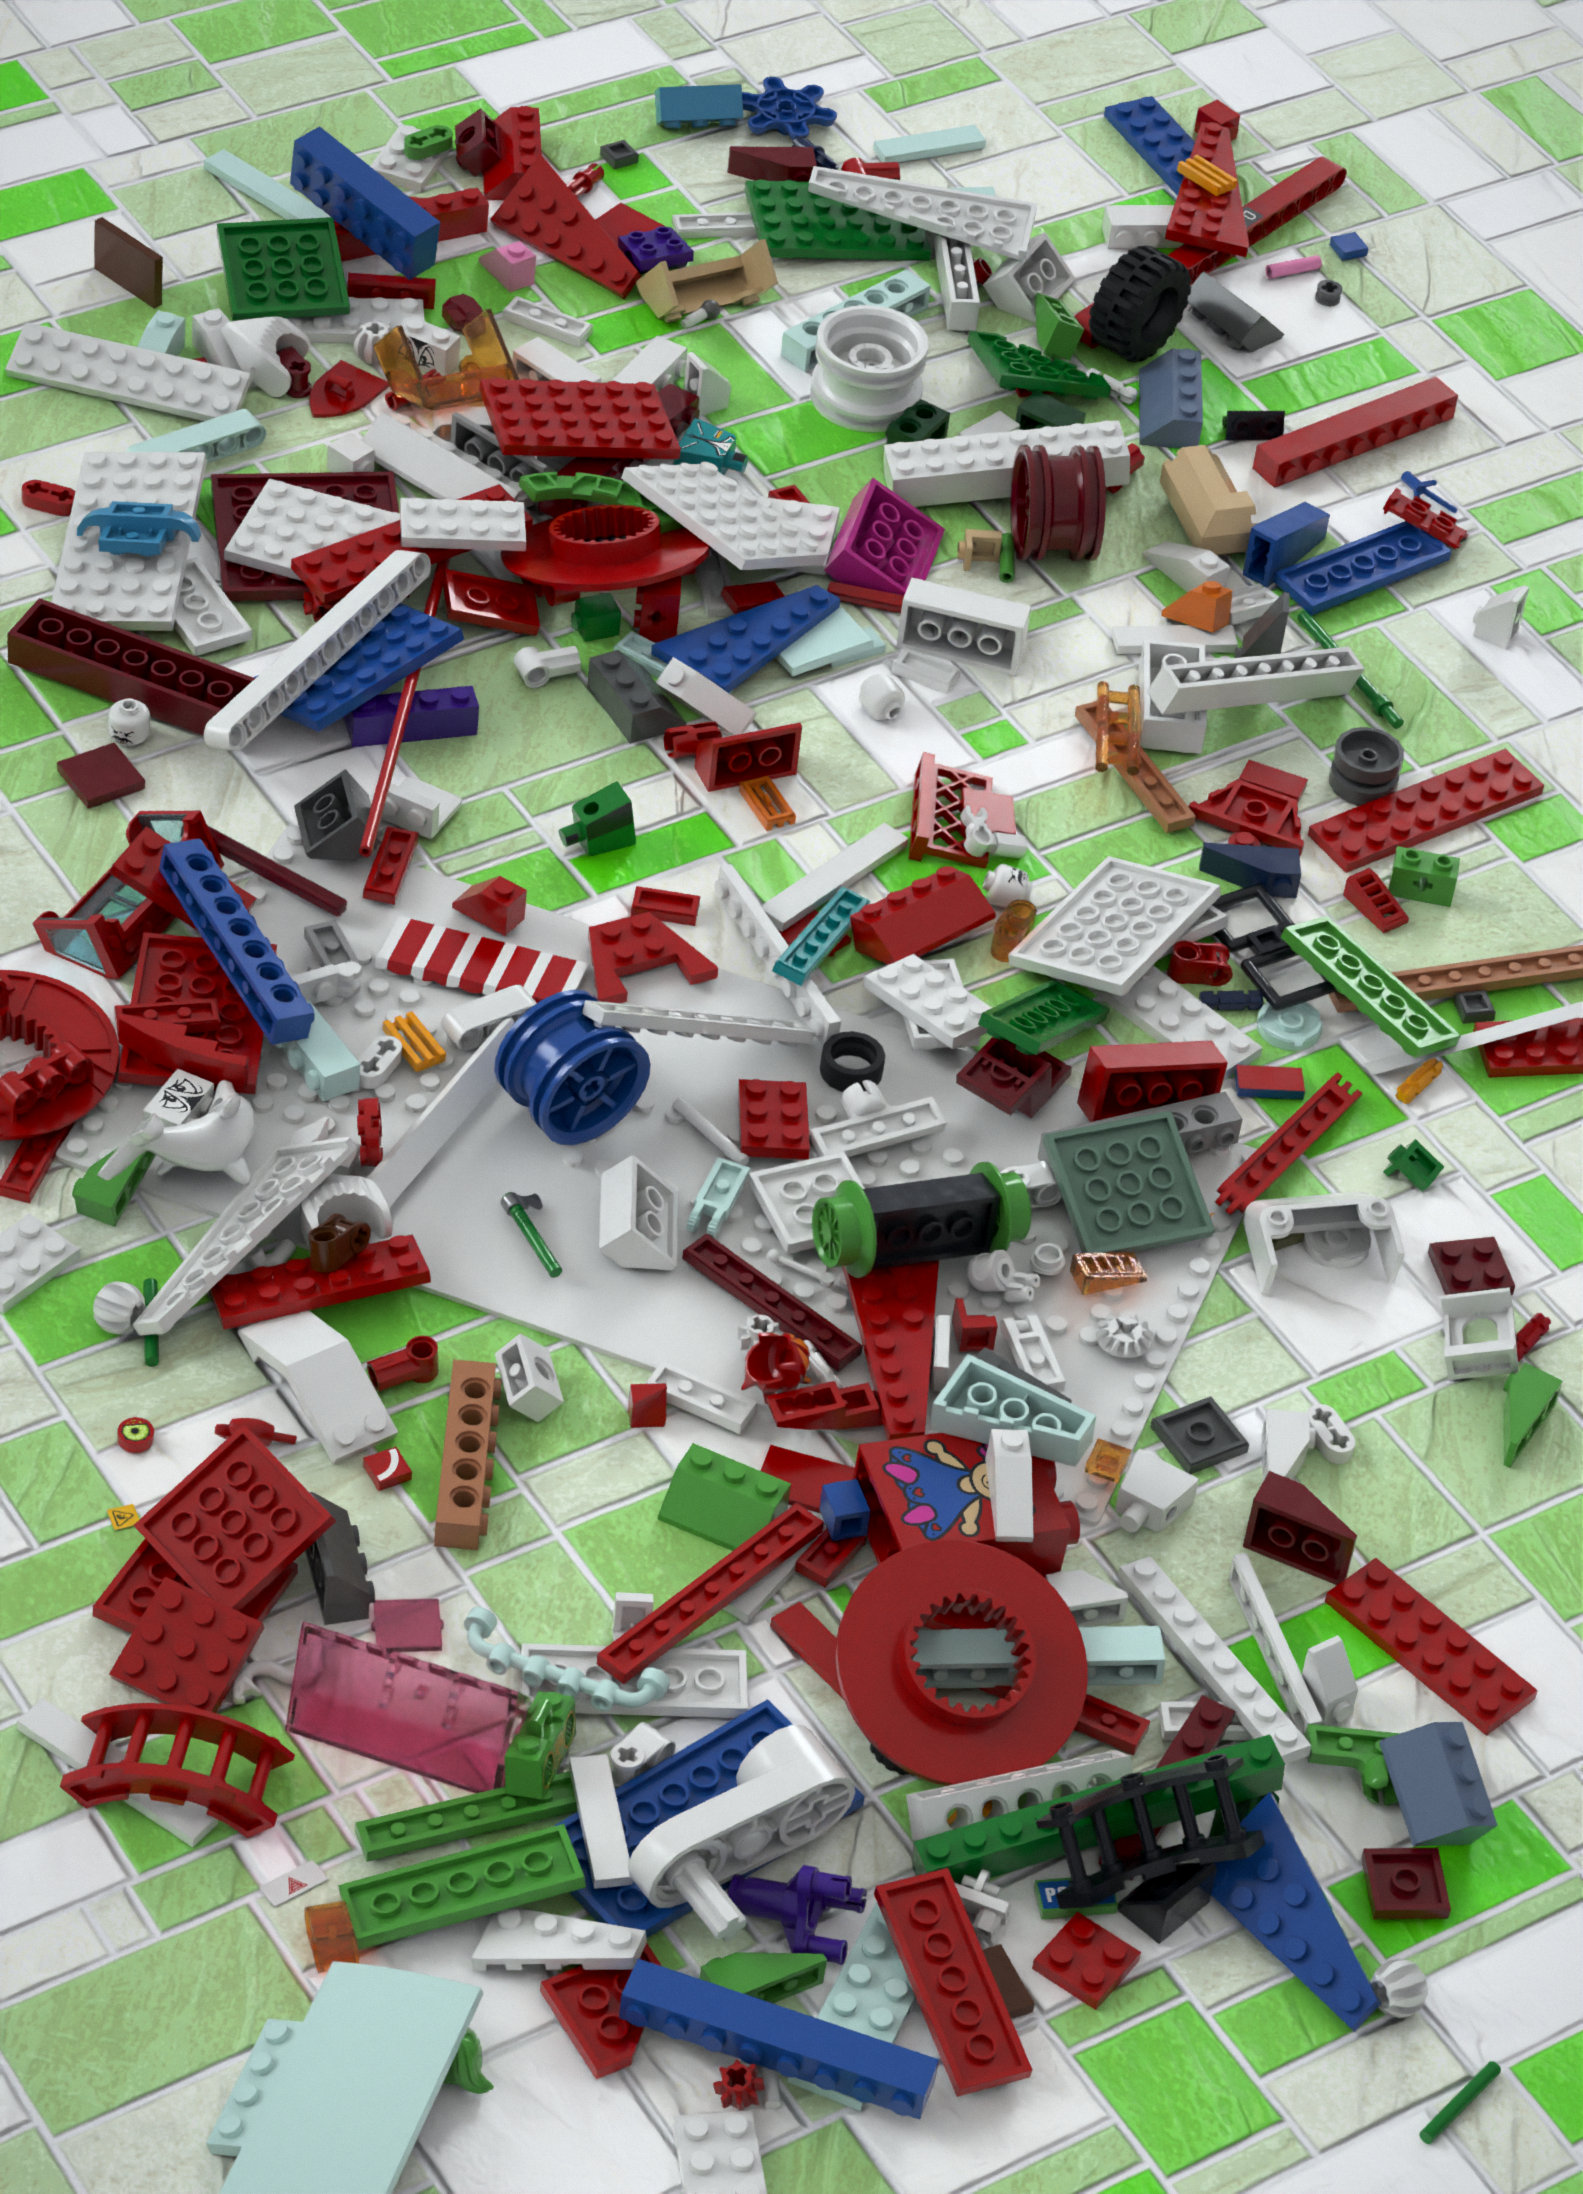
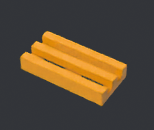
[1177,155,1237,196]
[382,1011,446,1072]

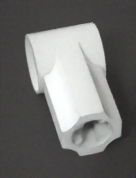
[514,646,581,688]

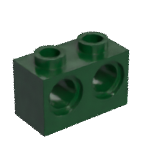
[885,399,950,444]

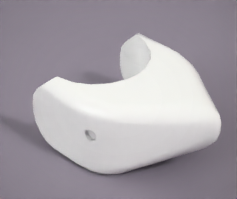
[221,316,311,397]
[300,1174,393,1248]

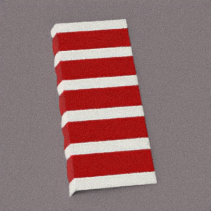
[374,916,589,1003]

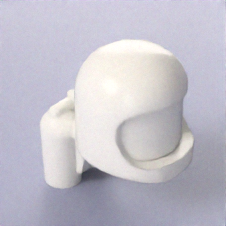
[967,1250,1040,1303]

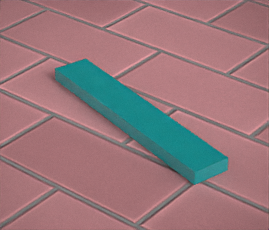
[772,887,870,986]

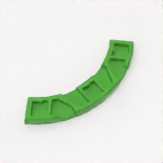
[519,472,684,533]

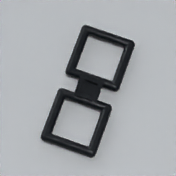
[1212,883,1337,1011]

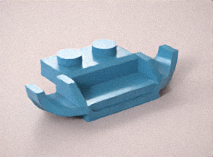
[76,501,201,557]

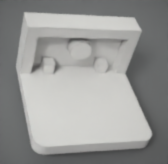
[381,777,462,840]

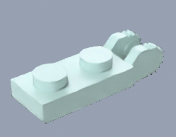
[686,1157,750,1239]

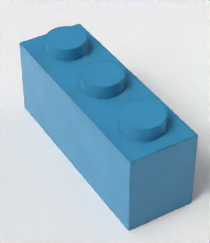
[655,84,743,129]

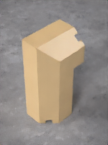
[1160,445,1258,556]

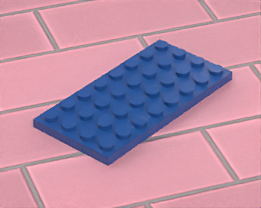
[552,1699,865,1938]

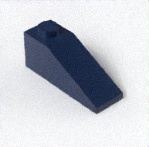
[1199,842,1301,898]

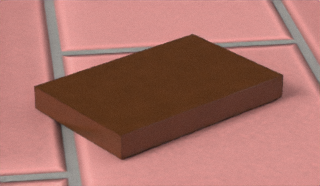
[94,217,163,309]

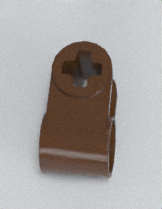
[308,1213,371,1273]

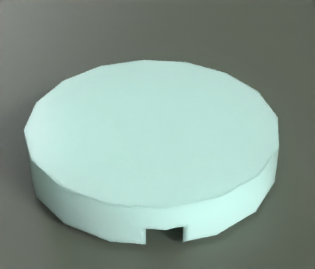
[1257,1002,1323,1051]

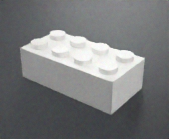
[896,577,1031,676]
[1139,639,1207,754]

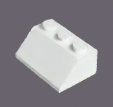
[983,232,1076,323]
[599,1155,678,1270]

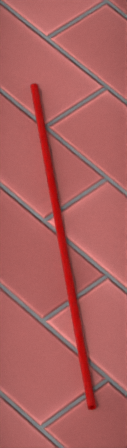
[359,558,451,857]

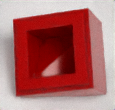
[628,1383,667,1428]

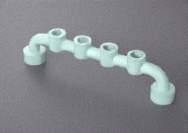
[464,1607,670,1712]

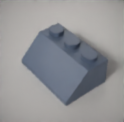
[1379,1722,1498,1847]

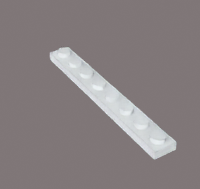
[714,864,841,1047]
[582,1000,815,1047]
[1118,1556,1311,1765]

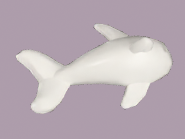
[97,1080,256,1185]

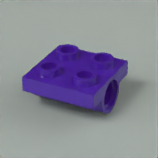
[618,226,694,274]

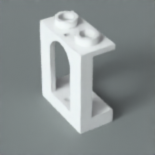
[1440,1287,1519,1380]

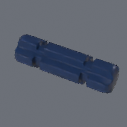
[1198,990,1263,1010]

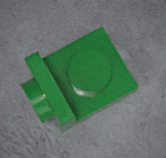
[1383,1139,1444,1192]

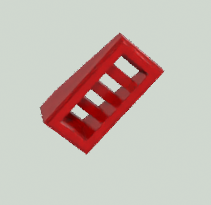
[1343,868,1409,934]

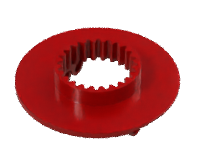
[500,505,711,607]
[0,970,119,1141]
[836,1540,1088,1786]

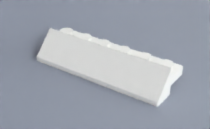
[361,411,534,509]

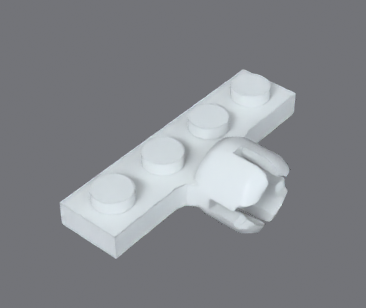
[809,1080,947,1157]

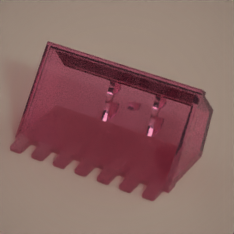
[285,1622,532,1793]

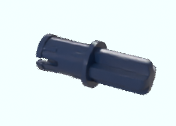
[792,135,838,170]

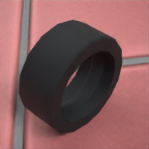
[820,1031,886,1092]

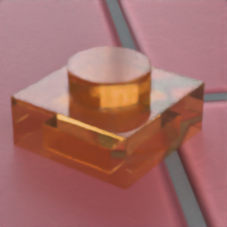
[1085,1438,1132,1484]

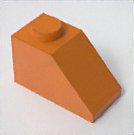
[1161,581,1233,633]

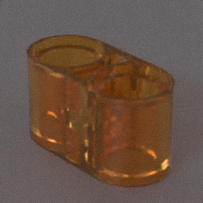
[990,900,1037,962]
[304,1900,359,1973]

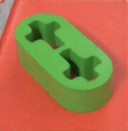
[404,125,453,160]

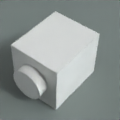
[327,433,375,472]

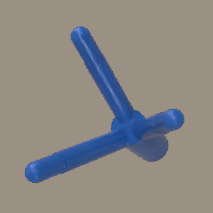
[1401,471,1458,513]

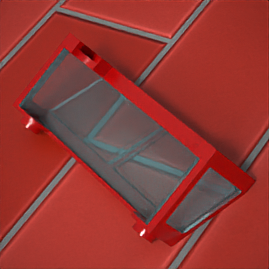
[32,810,225,979]

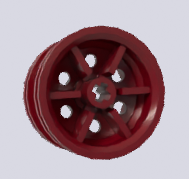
[1010,445,1106,561]

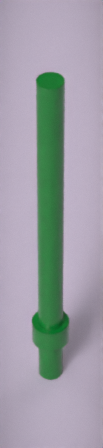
[1297,610,1404,729]

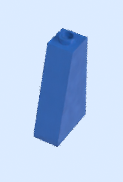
[1242,502,1330,588]

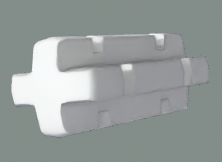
[1086,368,1138,405]
[804,1340,843,1389]

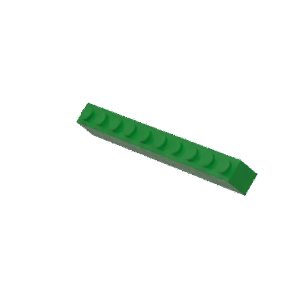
[912,1734,1285,1885]

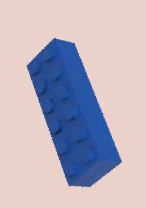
[290,126,440,280]

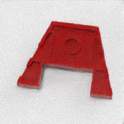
[588,912,718,1004]

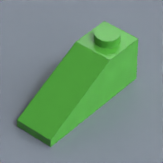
[1035,292,1084,361]
[72,1148,156,1227]
[1503,1362,1563,1468]
[699,1952,827,2003]

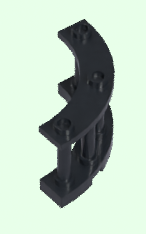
[1036,1754,1266,1909]

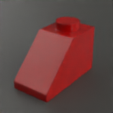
[452,876,527,936]

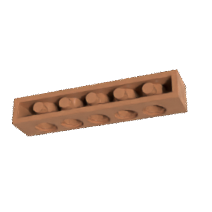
[434,1359,502,1550]

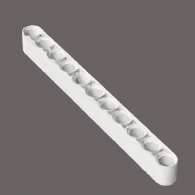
[204,550,431,751]

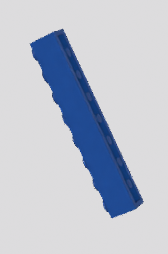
[619,1959,939,2120]

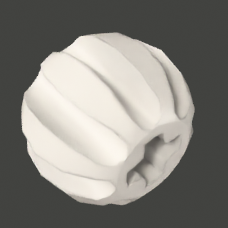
[353,321,397,365]
[93,1281,146,1335]
[1370,1959,1428,2018]

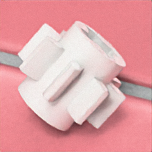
[737,1315,782,1353]

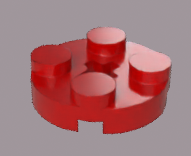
[357,1097,383,1167]

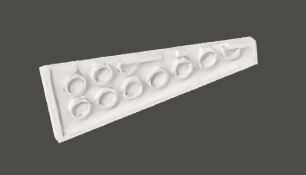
[808,166,1038,261]
[132,1137,357,1336]

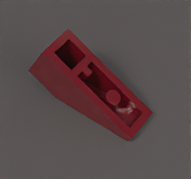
[727,146,817,182]

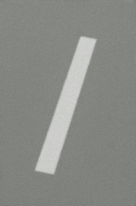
[1363,1001,1583,1075]

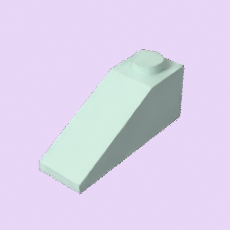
[137,310,185,356]

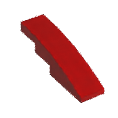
[119,1014,248,1091]
[766,1381,883,1430]

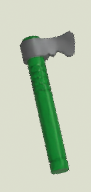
[501,1192,562,1278]

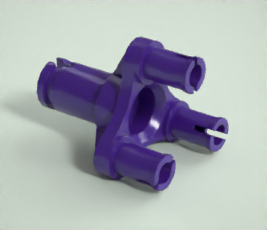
[728,1865,867,1965]

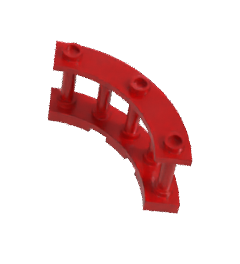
[60,1703,295,1838]

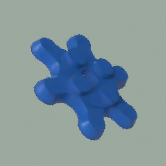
[742,76,837,141]

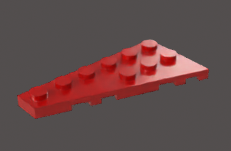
[490,154,641,299]

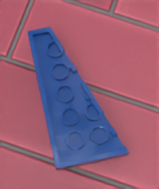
[651,585,841,693]
[1211,1792,1381,2032]

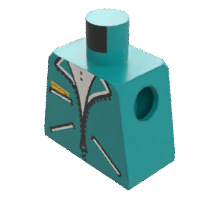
[673,418,748,475]

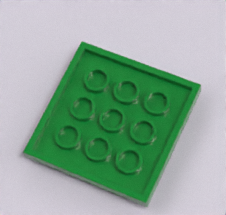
[216,217,350,321]

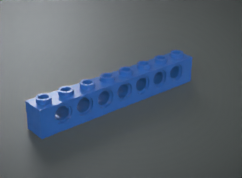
[159,839,315,1045]

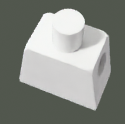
[1115,1449,1199,1533]

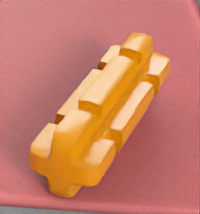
[1395,1058,1443,1104]

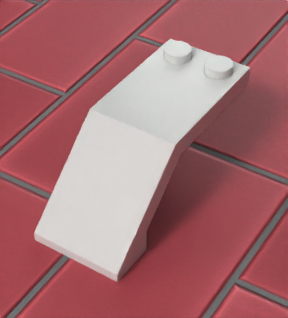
[238,1310,398,1464]

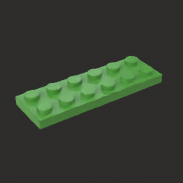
[1280,916,1461,1058]
[338,1824,586,1950]

